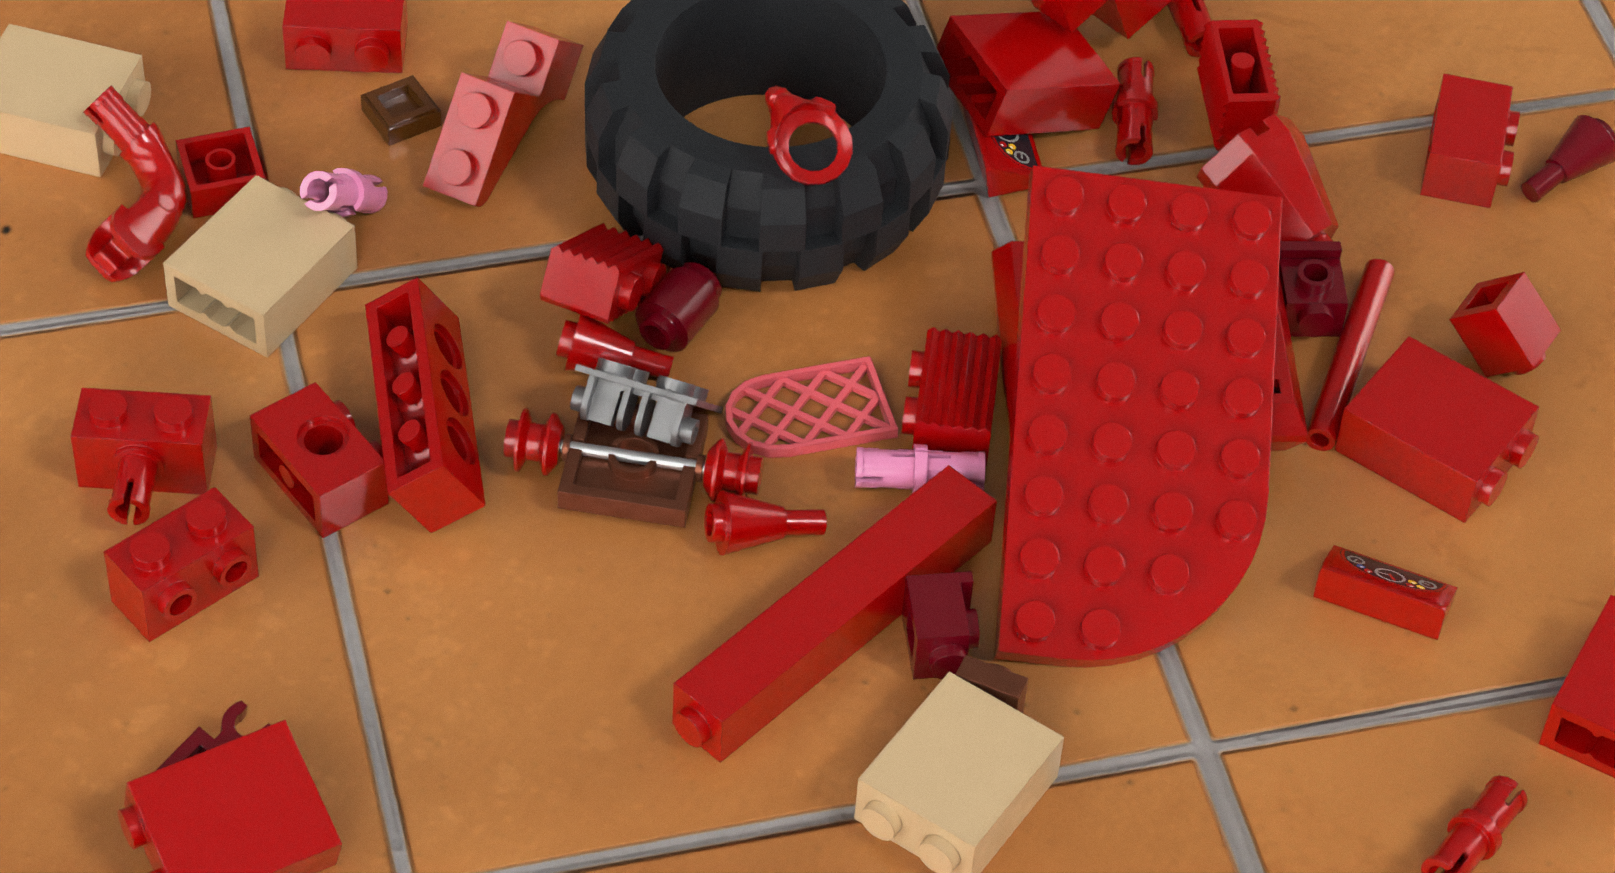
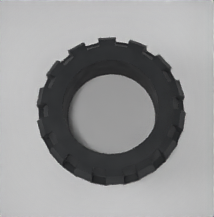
[585,0,954,292]

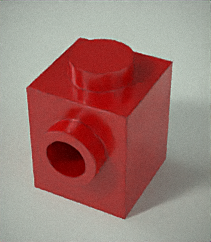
[1449,272,1561,377]

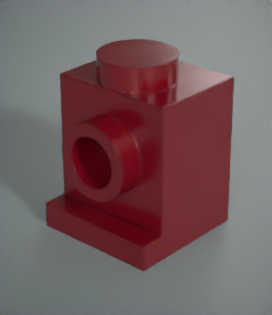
[1279,241,1348,337]
[902,571,980,680]

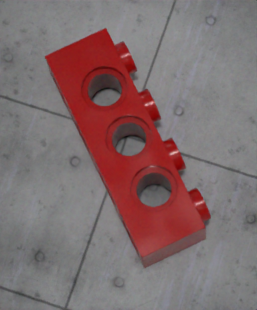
[365,277,486,533]

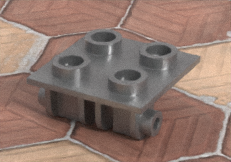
[570,357,723,447]

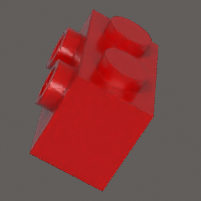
[104,487,259,642]

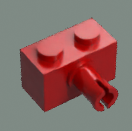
[70,388,217,525]

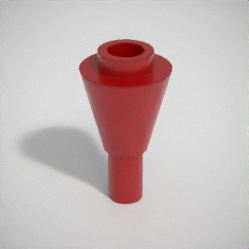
[556,314,674,378]
[704,490,827,556]

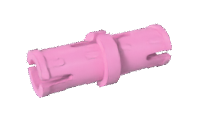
[300,168,388,217]
[855,444,985,493]

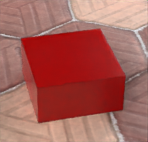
[175,126,266,218]

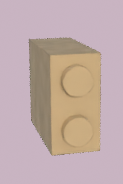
[0,24,151,177]
[163,175,358,358]
[854,672,1064,873]

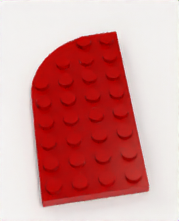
[994,165,1282,668]

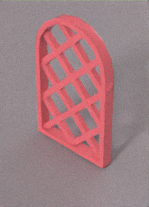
[725,356,898,458]

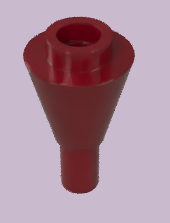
[1521,115,1615,203]

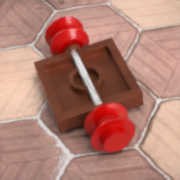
[503,402,764,528]

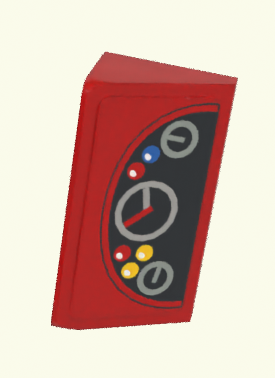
[963,106,1042,197]
[1313,545,1458,640]

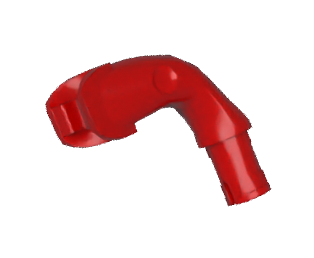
[83,85,186,282]

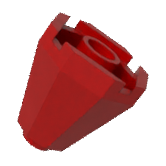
[1196,113,1339,241]

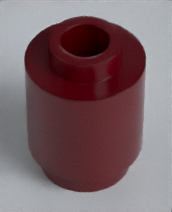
[635,262,722,352]

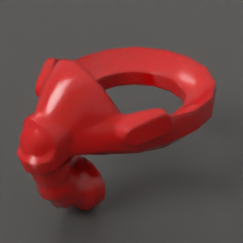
[765,86,853,185]

